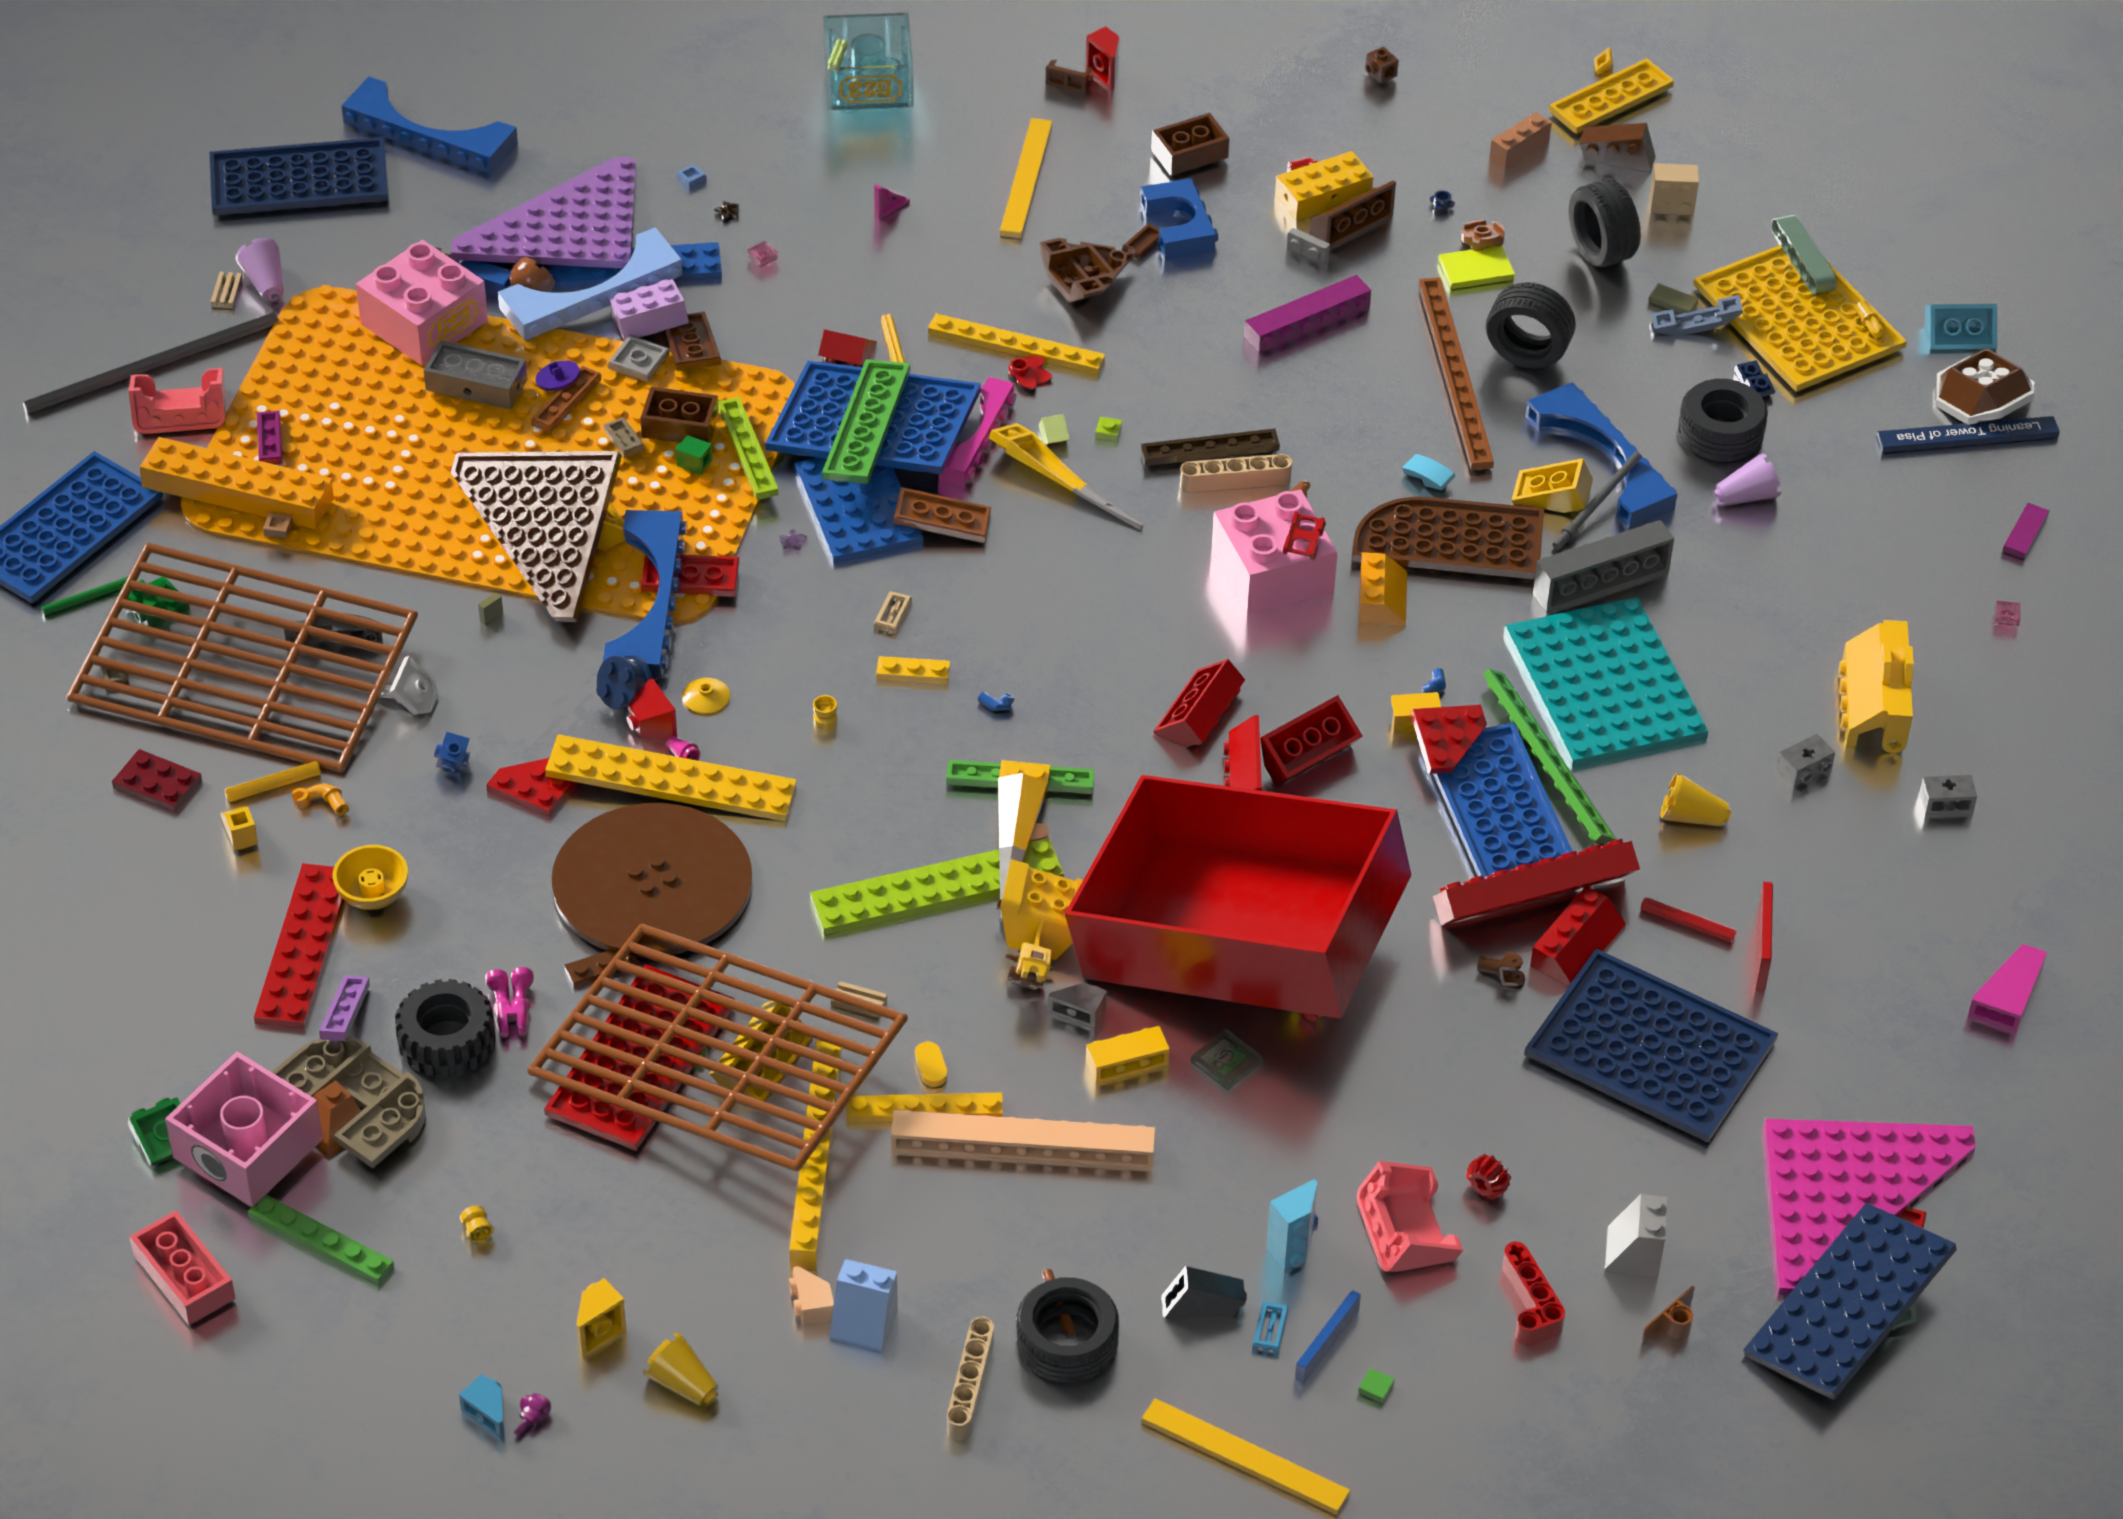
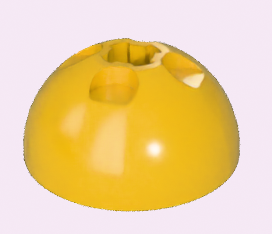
[333,845,408,910]

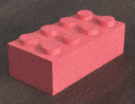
[129,1210,236,1325]

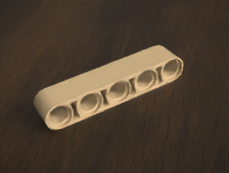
[1180,454,1292,493]
[947,1317,994,1441]

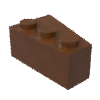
[1580,123,1656,173]

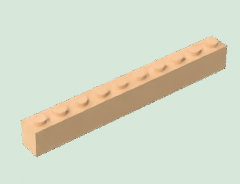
[891,1110,1155,1168]

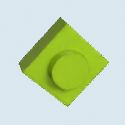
[1095,417,1122,442]

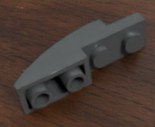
[284,613,383,647]

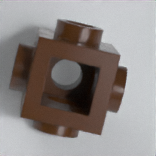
[1365,47,1399,84]

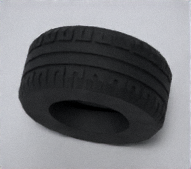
[1678,379,1768,462]

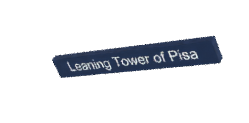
[1876,416,2060,453]

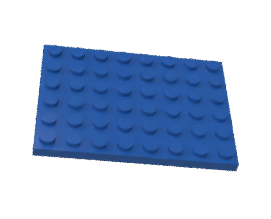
[765,360,981,474]

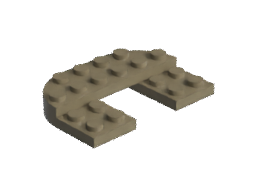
[272,1037,425,1168]

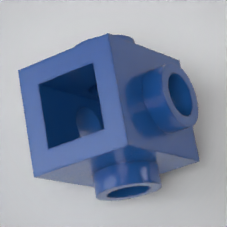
[433,731,471,773]

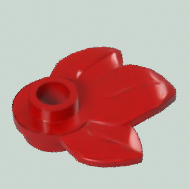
[1008,356,1052,389]

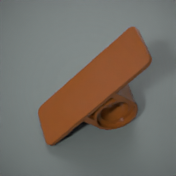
[1642,1285,1695,1343]

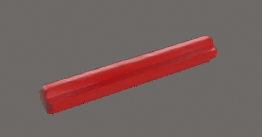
[1641,897,1737,943]

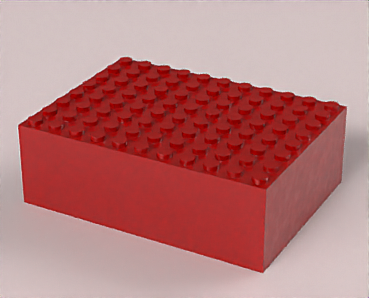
[1064,775,1412,1019]

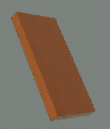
[893,487,991,543]

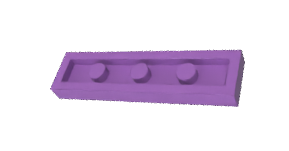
[319,976,370,1042]

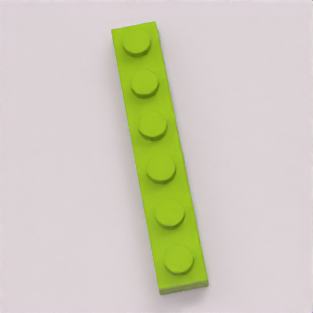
[718,397,779,500]

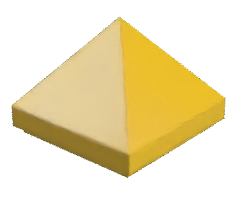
[1594,47,1613,75]

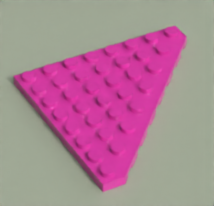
[1764,1118,1976,1295]

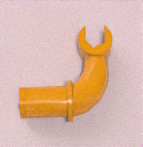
[292,783,349,816]

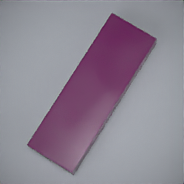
[257,410,283,465]
[2002,503,2050,559]

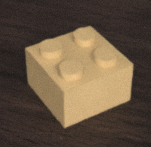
[1649,163,1699,215]

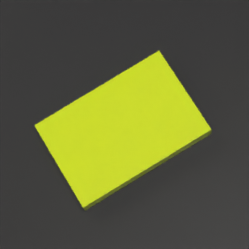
[1438,246,1515,289]

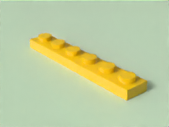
[846,1092,1003,1123]

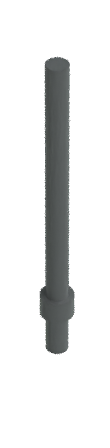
[1552,451,1642,550]

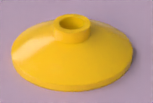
[682,678,730,715]

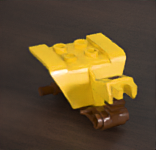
[996,859,1083,991]

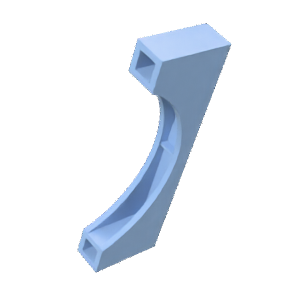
[498,227,682,341]

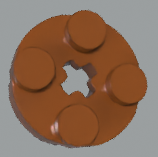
[1461,220,1505,251]

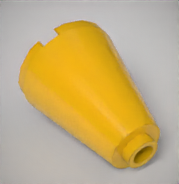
[1660,773,1732,827]
[643,1332,719,1406]

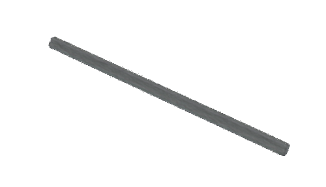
[23,312,278,414]

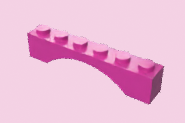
[939,376,1017,489]

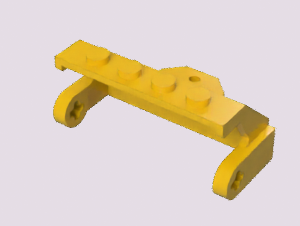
[1839,620,1914,753]

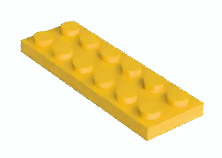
[1549,58,1674,134]

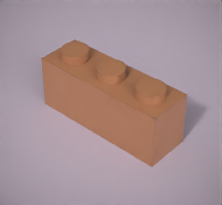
[1489,112,1552,170]

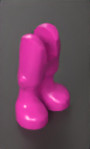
[485,967,534,1038]

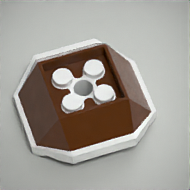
[1936,348,2034,425]

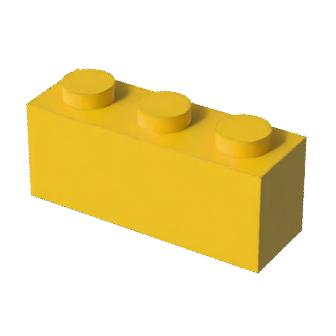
[1086,1026,1170,1083]

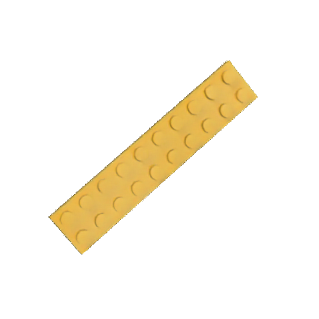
[545,734,797,822]

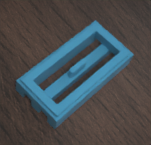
[1252,1301,1289,1355]

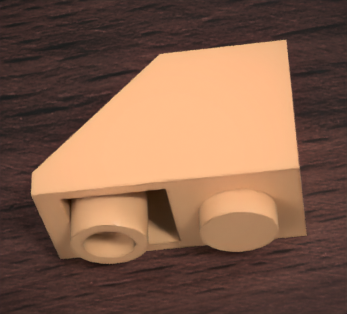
[789,1266,834,1326]

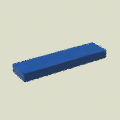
[1295,1290,1361,1384]

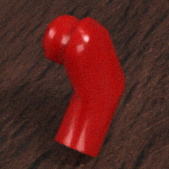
[1287,158,1318,171]

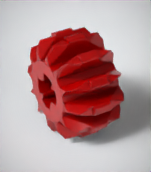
[1465,1154,1512,1200]

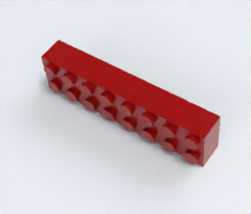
[1433,839,1640,926]

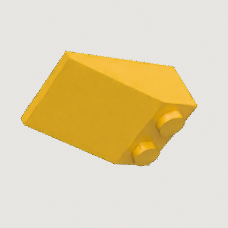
[1512,458,1593,513]

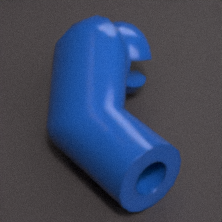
[1422,668,1446,694]
[978,691,1015,711]

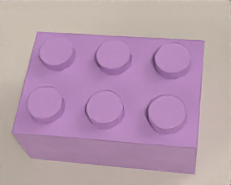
[609,279,689,341]

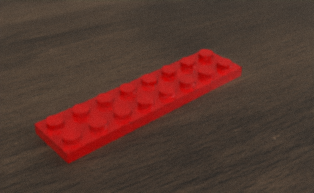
[254,863,344,1029]

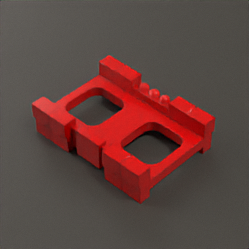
[1282,512,1326,561]

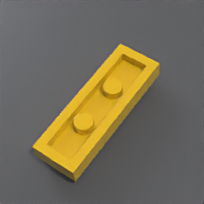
[876,656,950,685]

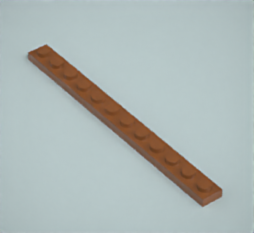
[1418,277,1494,470]

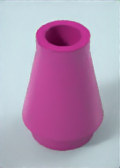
[666,736,701,761]

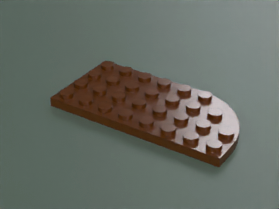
[1351,497,1544,579]

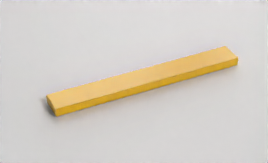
[1000,118,1052,239]
[1141,1398,1350,1516]

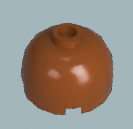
[510,257,555,293]

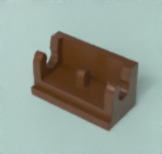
[1045,58,1093,94]

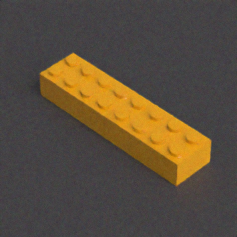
[140,437,334,529]

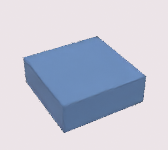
[676,164,707,189]

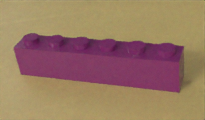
[1244,275,1372,353]

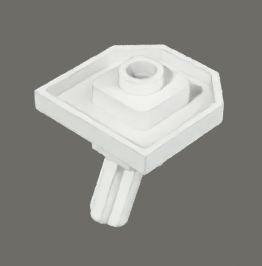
[379,656,438,715]

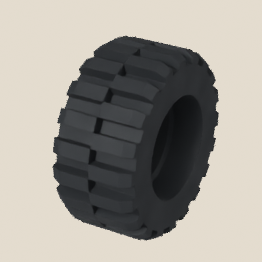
[395,979,496,1078]

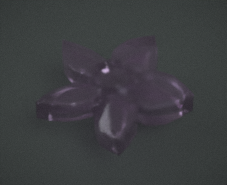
[779,529,807,550]

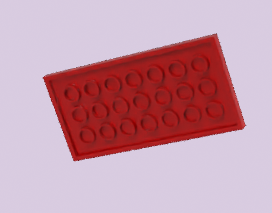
[544,964,735,1151]

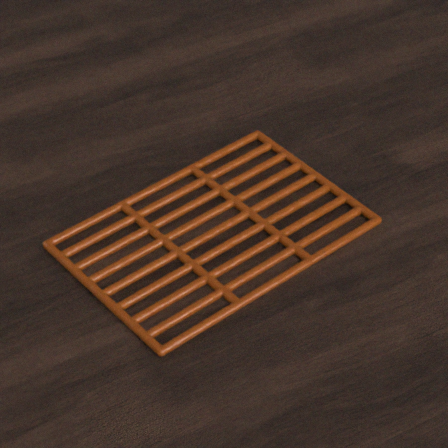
[66,543,418,773]
[527,924,908,1172]

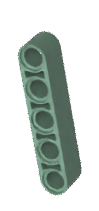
[1771,214,1837,295]

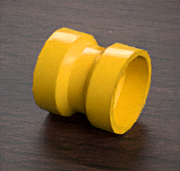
[813,695,838,729]
[460,1205,494,1243]

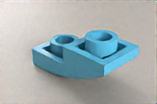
[1402,454,1455,490]

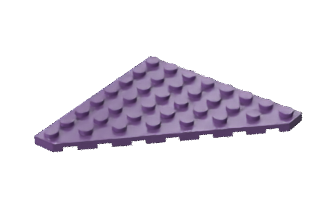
[451,157,636,268]

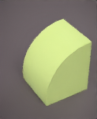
[1039,414,1070,445]

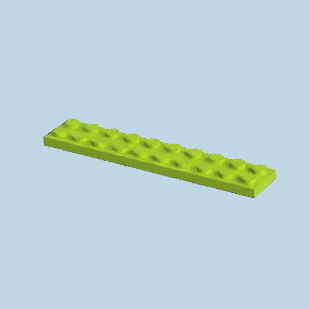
[810,838,1064,935]

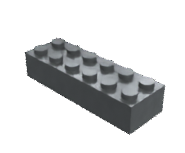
[1533,520,1674,612]

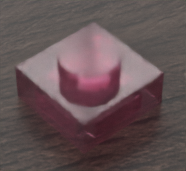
[747,241,778,268]
[1995,601,2021,626]

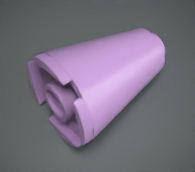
[236,238,284,301]
[1714,453,1781,506]

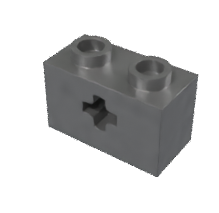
[1776,734,1835,787]
[1919,775,1977,815]

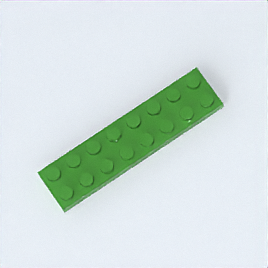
[822,359,911,484]

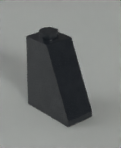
[1162,1266,1247,1319]

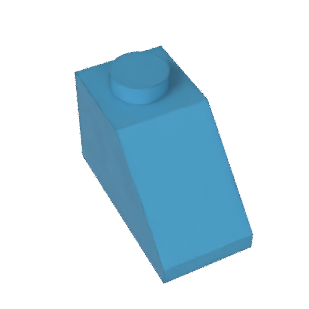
[459,1374,505,1439]

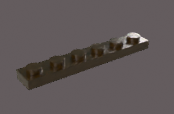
[1140,428,1280,466]

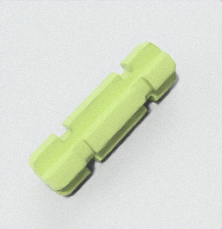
[828,39,848,72]

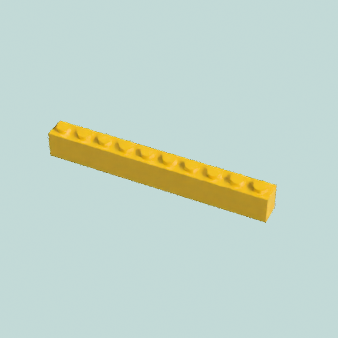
[789,1040,842,1270]

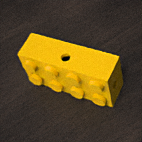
[1275,151,1374,221]

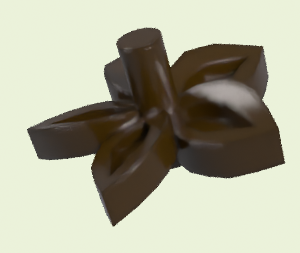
[714,201,739,220]

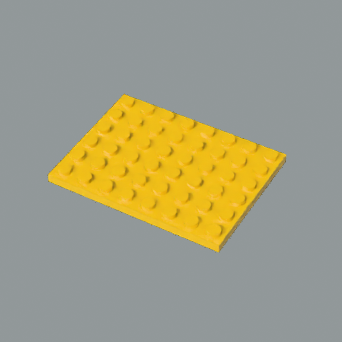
[1693,245,1907,392]

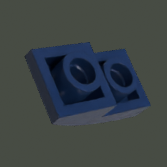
[1734,360,1776,397]

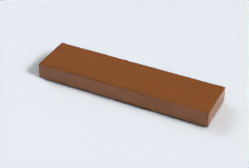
[531,366,602,433]

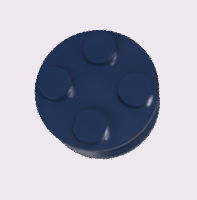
[596,655,658,709]

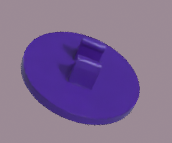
[535,361,580,391]

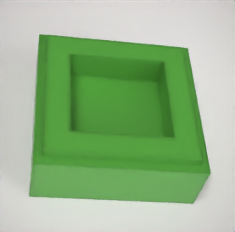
[1358,1368,1395,1404]

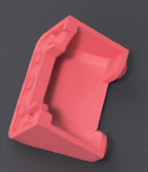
[128,368,225,434]
[1357,1161,1463,1273]

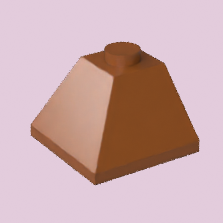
[313,1080,361,1158]

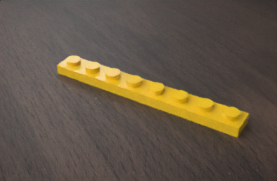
[928,313,1105,375]

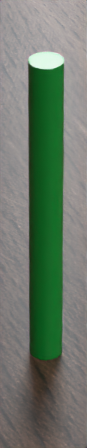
[41,577,128,616]

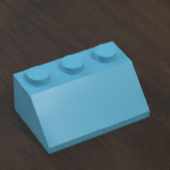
[1925,304,1997,349]
[1266,1179,1318,1271]

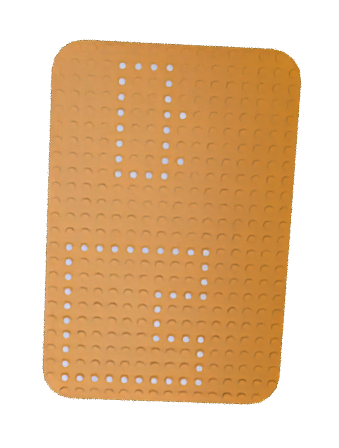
[181,285,795,624]

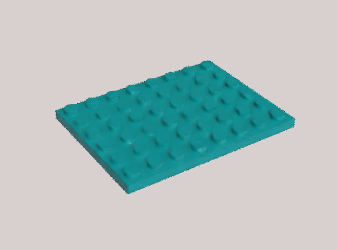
[1504,597,1709,767]

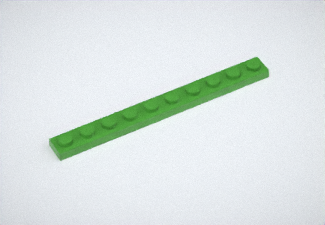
[1483,668,1617,845]

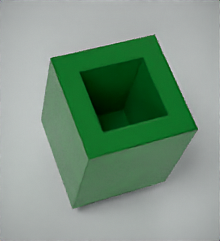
[675,435,712,475]

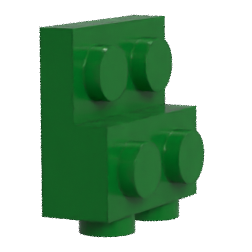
[127,577,190,627]
[128,1097,181,1166]

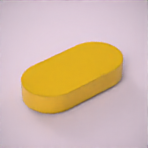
[915,1042,947,1087]

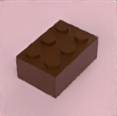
[1151,113,1230,176]
[640,387,719,443]

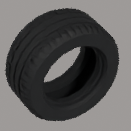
[1569,179,1641,267]
[1485,282,1576,369]
[1016,1277,1119,1383]

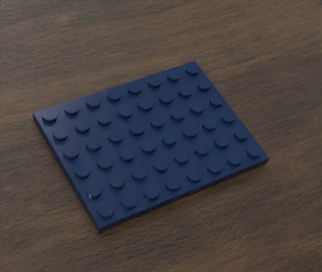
[1524,949,1778,1142]

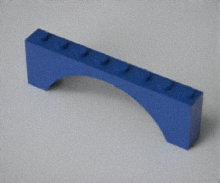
[341,76,518,174]
[1526,382,1677,529]
[602,510,688,678]

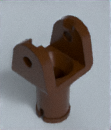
[1477,952,1525,986]

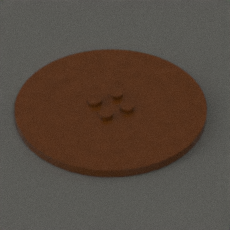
[552,803,752,957]

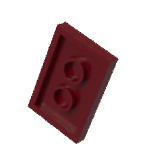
[112,749,202,812]

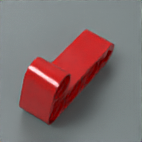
[1502,1241,1565,1346]

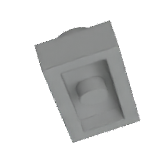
[1287,227,1330,265]

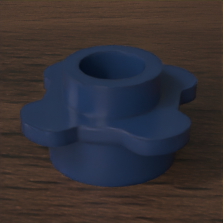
[1430,190,1455,211]

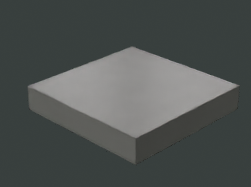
[608,335,669,382]

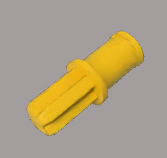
[1854,300,1884,338]

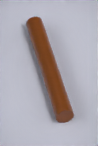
[1042,1269,1077,1337]

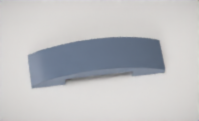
[1651,295,1743,335]

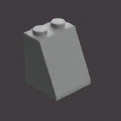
[1605,1194,1668,1278]

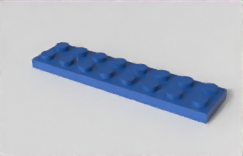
[543,242,722,289]

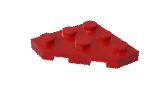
[1410,704,1487,774]
[486,758,578,817]

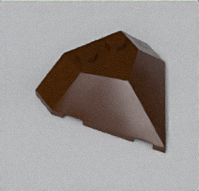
[1039,238,1137,302]

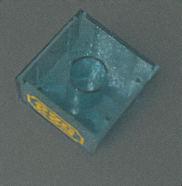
[823,12,914,113]

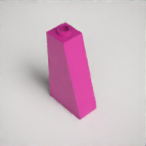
[1968,944,2047,1032]

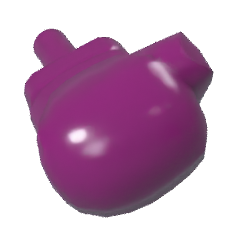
[513,1393,552,1437]

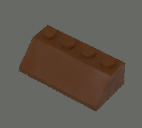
[1309,180,1396,247]

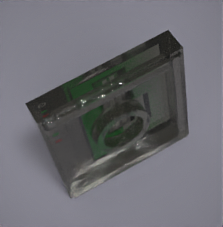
[1191,1029,1264,1091]

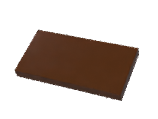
[664,312,722,371]

